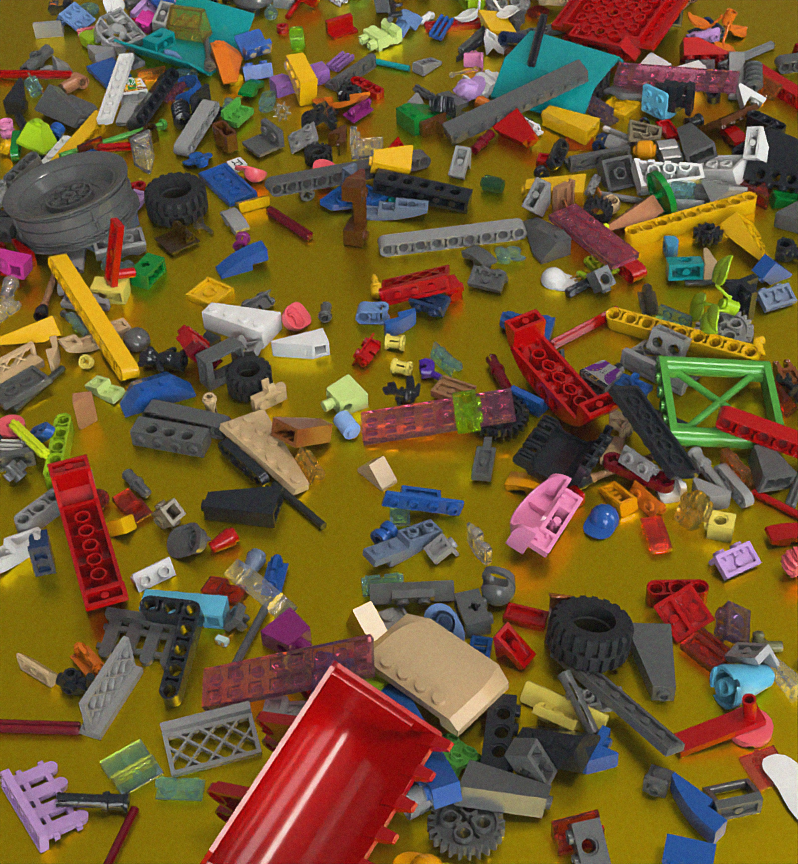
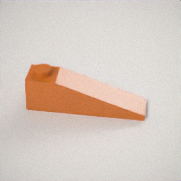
[210,40,243,84]

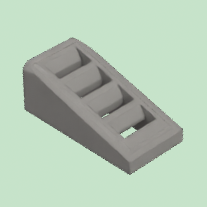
[412,57,442,76]
[604,134,635,148]

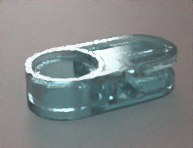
[258,90,276,113]

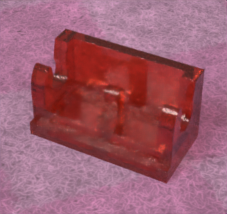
[551,809,605,856]

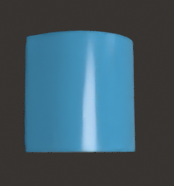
[662,236,679,258]

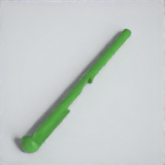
[59,119,168,157]

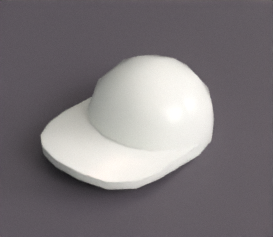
[541,267,578,292]

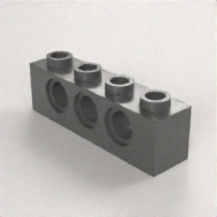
[130,416,212,458]

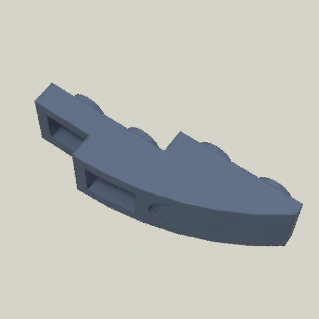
[363,519,443,567]

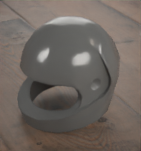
[481,566,516,606]

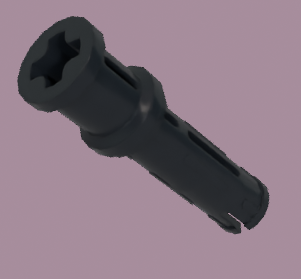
[56,791,130,813]

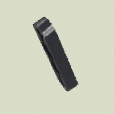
[218,438,270,487]

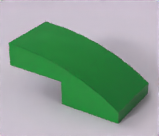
[238,79,264,97]

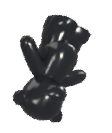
[138,346,188,373]

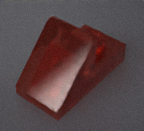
[740,181,769,210]

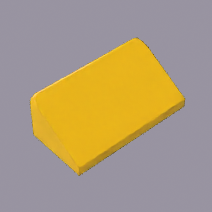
[235,195,271,213]

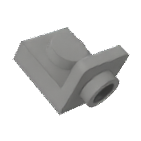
[423,533,460,565]

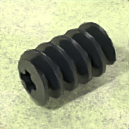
[171,99,192,130]

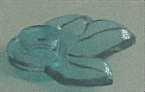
[494,246,526,264]

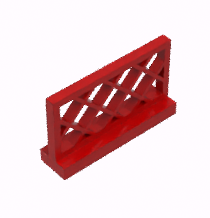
[378,264,451,305]

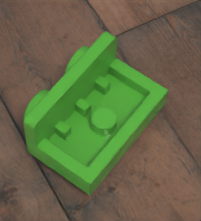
[221,97,254,128]

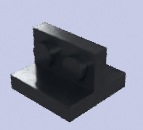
[723,274,758,320]

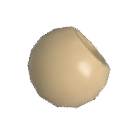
[601,194,621,215]

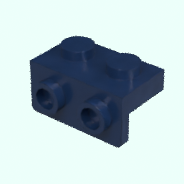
[408,294,451,318]

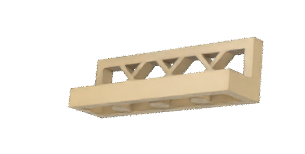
[0,341,45,384]

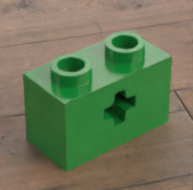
[130,252,167,290]

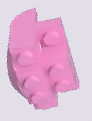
[505,473,583,558]

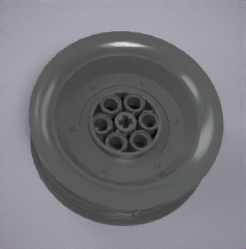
[2,151,140,255]

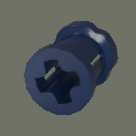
[592,133,608,151]

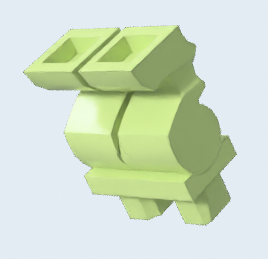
[358,18,402,52]

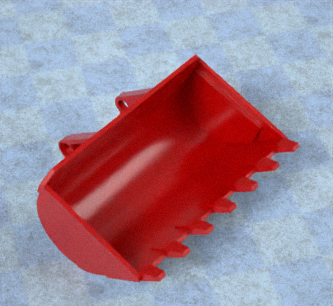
[200,660,454,864]

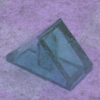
[671,180,696,200]

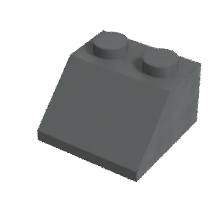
[596,154,635,192]

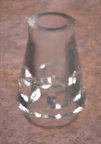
[0,275,19,301]

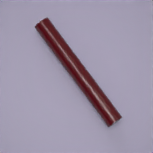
[103,806,139,864]

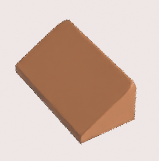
[72,391,98,430]

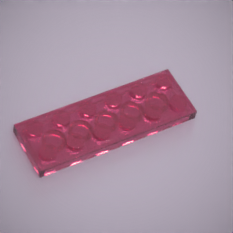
[549,203,639,270]

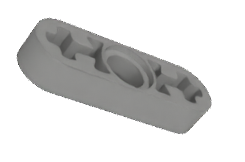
[714,463,754,509]

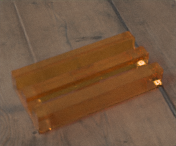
[136,66,166,82]

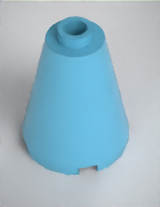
[710,664,775,709]

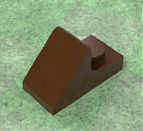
[419,112,447,138]
[327,125,347,155]

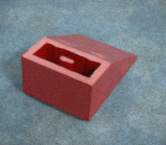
[679,37,729,64]

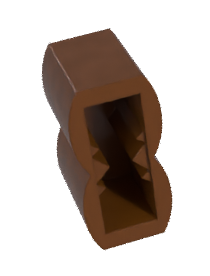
[212,120,238,153]

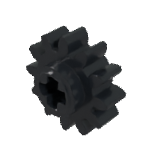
[692,222,723,247]

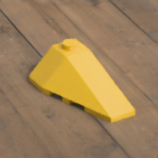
[721,211,770,260]

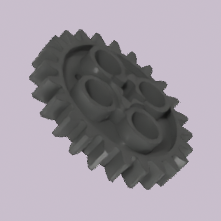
[427,803,505,861]

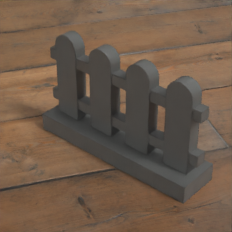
[96,607,191,669]

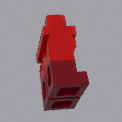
[176,325,223,370]

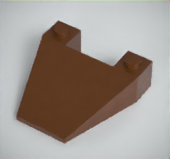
[341,168,369,247]

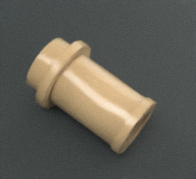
[202,392,218,413]

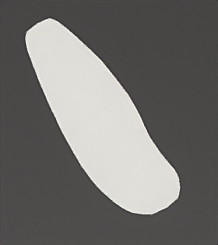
[762,754,798,820]

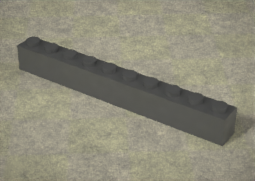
[442,59,589,146]

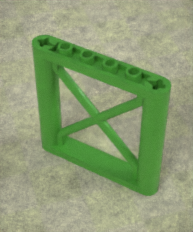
[655,355,784,449]

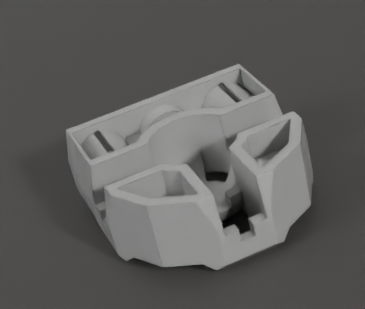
[94,7,147,56]

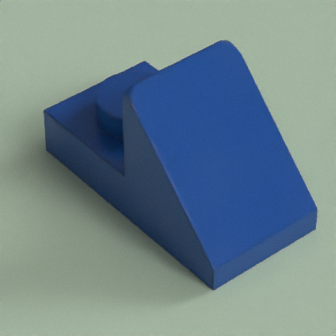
[582,725,619,775]

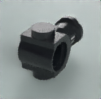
[775,237,798,263]

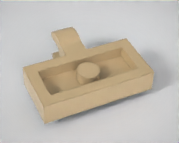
[250,377,287,412]

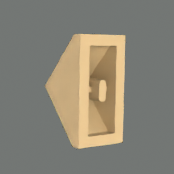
[357,456,397,492]

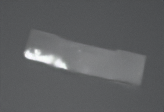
[224,558,297,618]

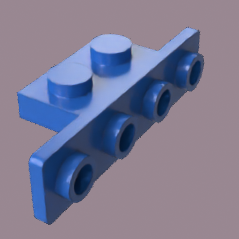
[382,485,464,516]

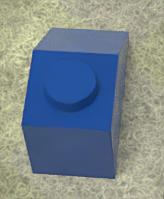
[752,254,792,285]

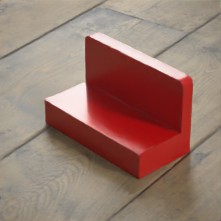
[325,13,358,40]

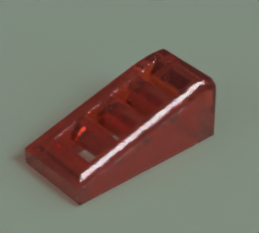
[774,379,798,418]

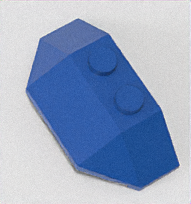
[120,371,196,418]

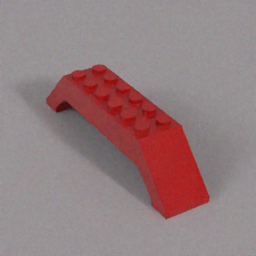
[47,454,129,612]

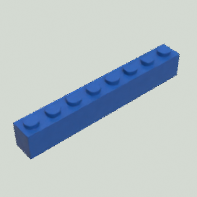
[381,683,462,809]

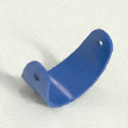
[175,75,202,104]

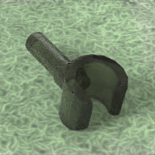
[193,217,214,234]

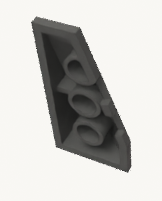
[523,217,571,264]

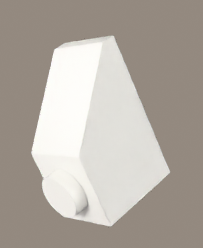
[743,126,769,163]

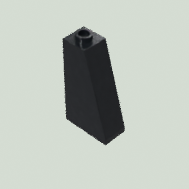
[201,485,284,528]

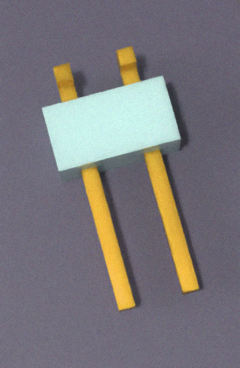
[215,630,235,647]

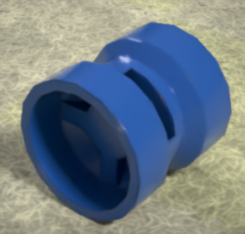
[50,122,65,141]
[370,520,398,544]

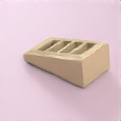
[702,248,717,280]

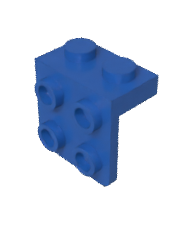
[234,29,272,60]

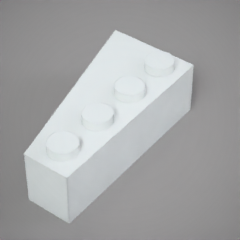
[631,158,705,196]
[202,302,282,349]

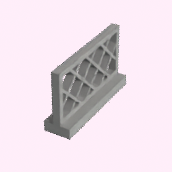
[620,339,702,396]
[78,636,144,741]
[160,701,262,778]

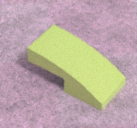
[85,375,125,404]

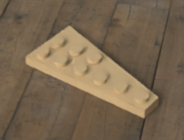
[219,409,310,495]

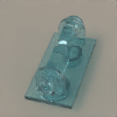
[24,72,44,98]
[429,342,463,377]
[361,572,404,597]
[155,776,206,801]

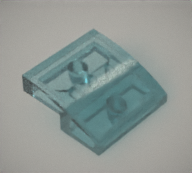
[100,739,164,794]

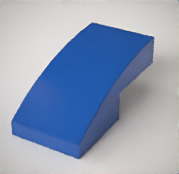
[383,308,416,336]

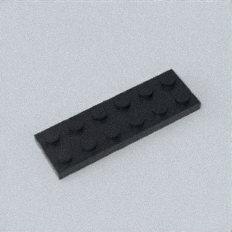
[608,385,701,480]

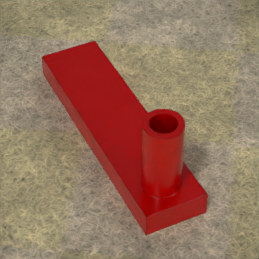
[104,217,136,287]
[674,694,766,758]

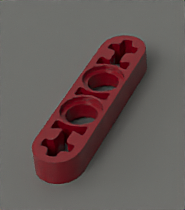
[603,452,675,494]

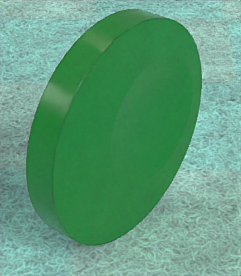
[646,170,677,215]

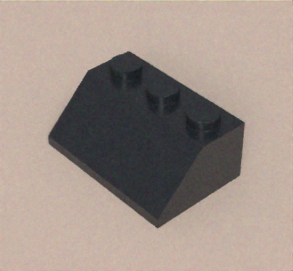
[516,726,601,773]

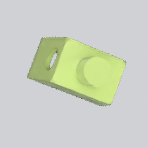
[321,374,369,413]

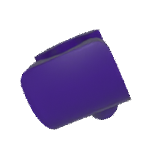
[419,358,443,381]

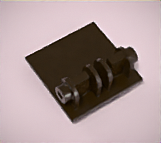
[155,220,200,255]

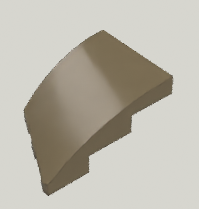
[627,119,662,142]

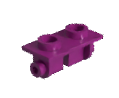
[343,98,374,123]

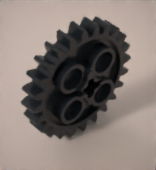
[468,392,529,440]

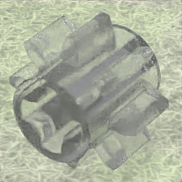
[272,102,291,121]

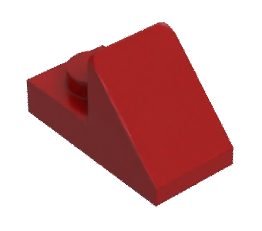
[493,622,536,670]

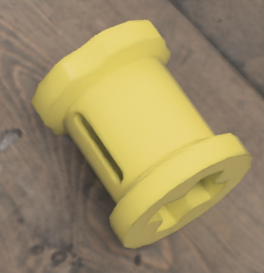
[384,333,406,351]
[390,358,413,377]

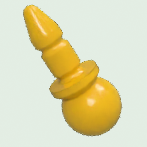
[370,274,382,299]

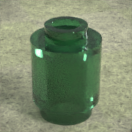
[480,175,505,194]

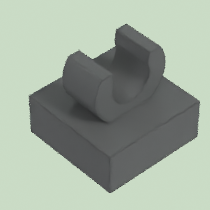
[222,602,250,632]

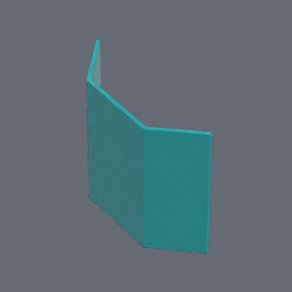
[114,0,255,76]
[491,30,629,114]

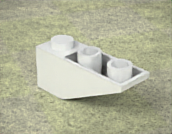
[271,328,330,359]

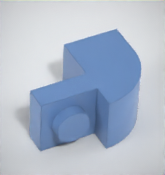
[395,9,423,38]

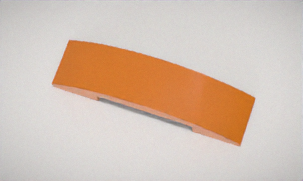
[312,92,370,108]

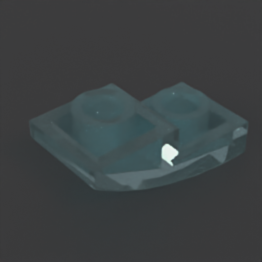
[390,508,410,526]

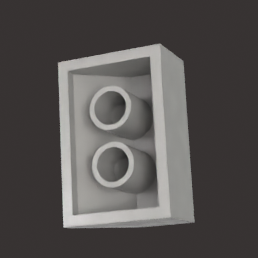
[93,227,147,261]

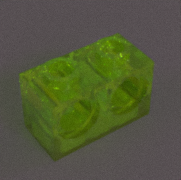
[452,389,484,434]

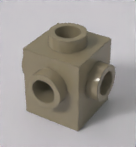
[151,498,186,530]

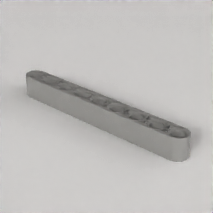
[377,218,527,257]

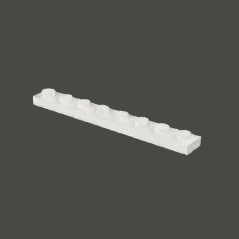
[96,53,135,125]

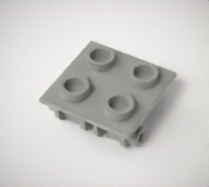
[288,122,319,154]

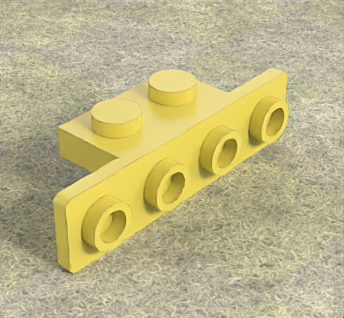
[520,681,609,731]

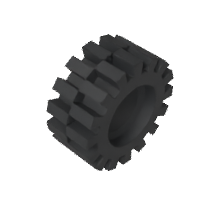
[304,142,333,168]
[582,195,613,225]

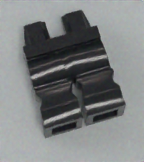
[654,79,696,116]

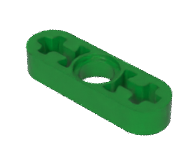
[10,130,22,162]

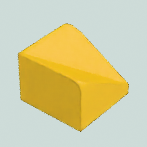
[106,514,137,537]

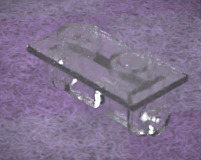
[0,293,21,323]

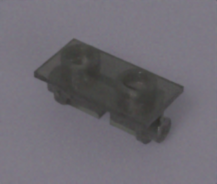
[637,283,660,316]

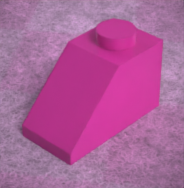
[135,10,154,34]

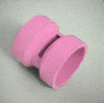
[0,118,15,139]

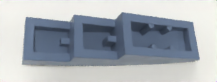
[366,198,429,221]

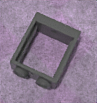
[196,336,245,391]

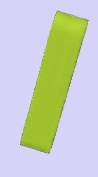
[43,413,75,490]

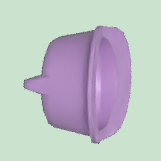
[452,75,486,102]

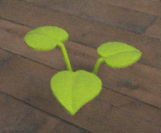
[689,255,740,334]

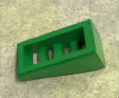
[768,190,798,209]

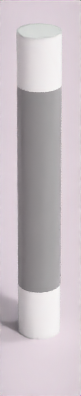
[602,125,637,145]

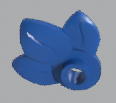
[182,152,212,168]

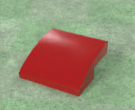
[653,583,715,643]

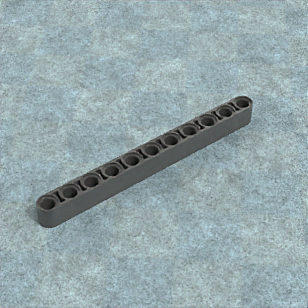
[265,149,431,197]

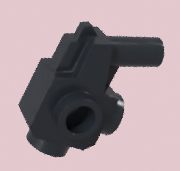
[56,668,95,696]

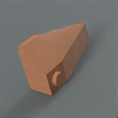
[600,194,664,233]

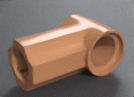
[58,72,89,95]

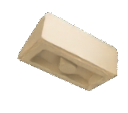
[16,653,58,688]

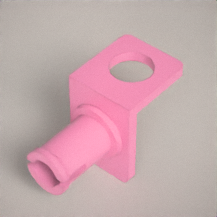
[464,50,483,72]

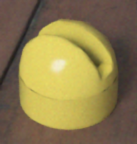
[78,354,95,369]

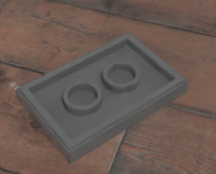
[0,365,53,410]

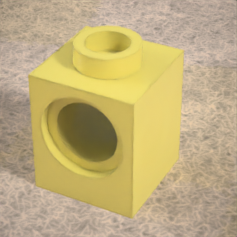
[704,510,736,543]

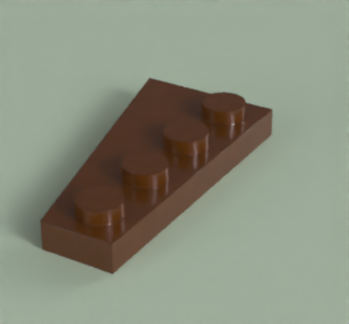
[698,103,759,132]

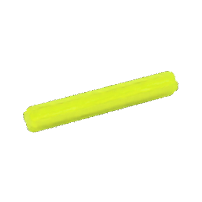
[9,419,50,459]

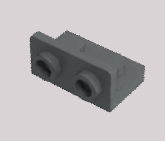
[467,265,509,294]

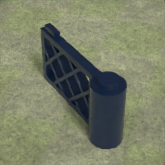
[498,31,526,47]

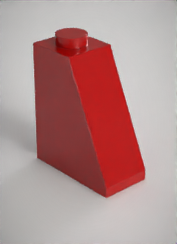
[493,108,540,149]

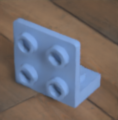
[56,2,96,31]

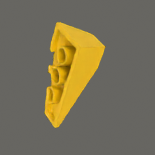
[0,316,64,346]

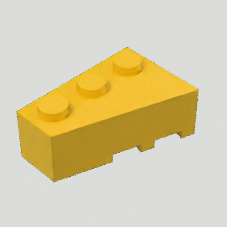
[284,52,318,106]

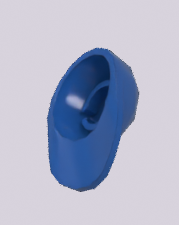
[583,504,619,539]

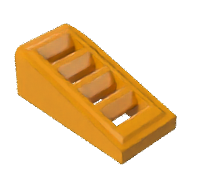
[598,481,638,517]

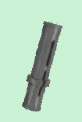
[558,670,599,735]

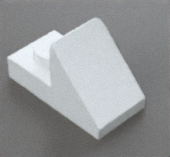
[484,29,509,55]
[735,83,766,109]

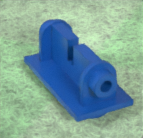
[260,554,289,596]

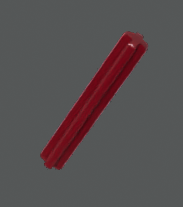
[266,206,313,241]
[0,719,81,735]

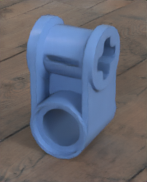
[355,301,390,325]

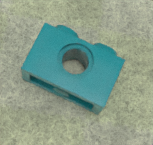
[142,28,176,53]
[665,256,704,281]

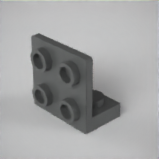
[242,118,285,157]

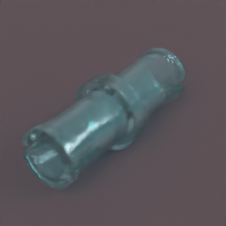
[65,312,90,337]

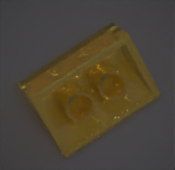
[166,5,213,43]

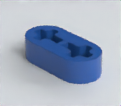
[30,422,55,443]

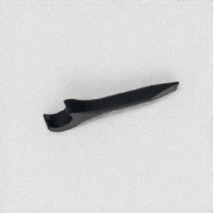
[456,32,485,62]

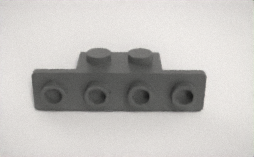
[369,580,455,606]

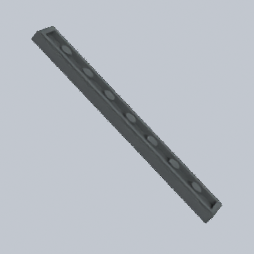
[550,652,685,757]

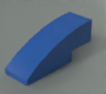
[216,240,268,279]
[670,772,727,844]

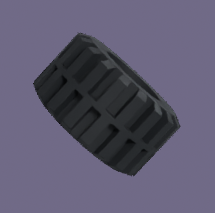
[225,355,273,403]

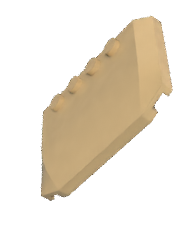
[355,614,509,737]

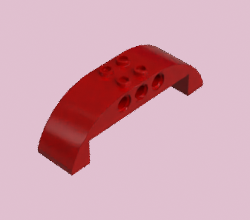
[504,309,619,426]

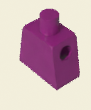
[260,607,314,659]

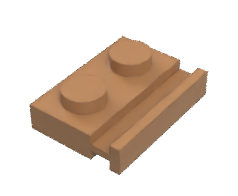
[552,178,575,217]
[431,375,476,403]

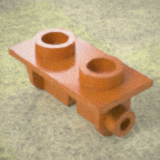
[629,480,667,520]
[69,642,104,678]

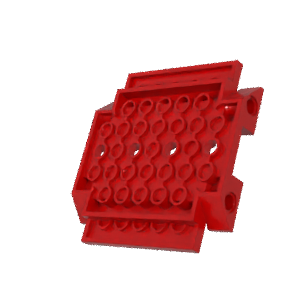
[551,0,689,62]

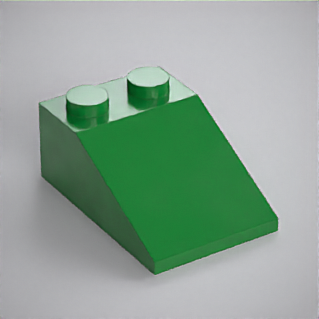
[396,103,451,136]

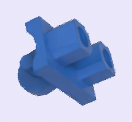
[614,372,653,397]

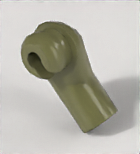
[751,630,783,652]

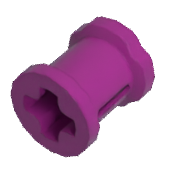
[233,231,251,251]

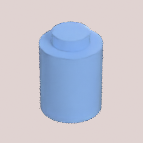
[333,410,361,439]

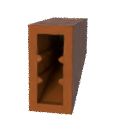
[271,417,333,448]

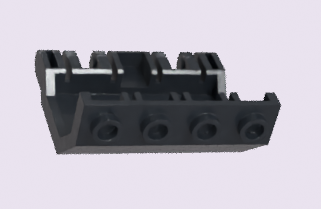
[513,415,613,487]

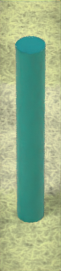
[376,59,411,71]

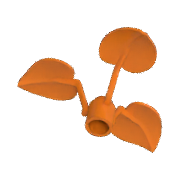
[687,8,747,52]

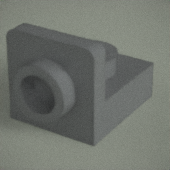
[642,764,674,799]

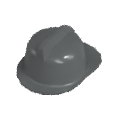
[167,522,211,558]

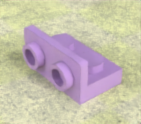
[686,27,721,43]
[708,541,762,581]

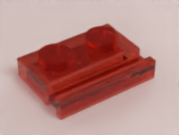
[680,627,730,673]

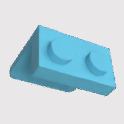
[641,83,677,120]

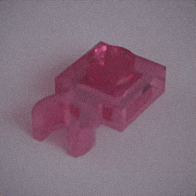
[164,81,187,103]

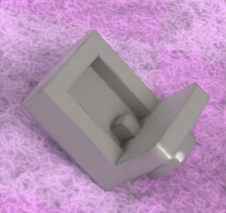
[236,335,264,357]

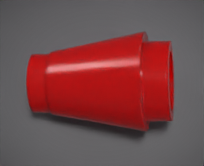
[208,527,240,554]

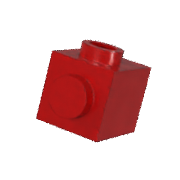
[440,274,464,303]

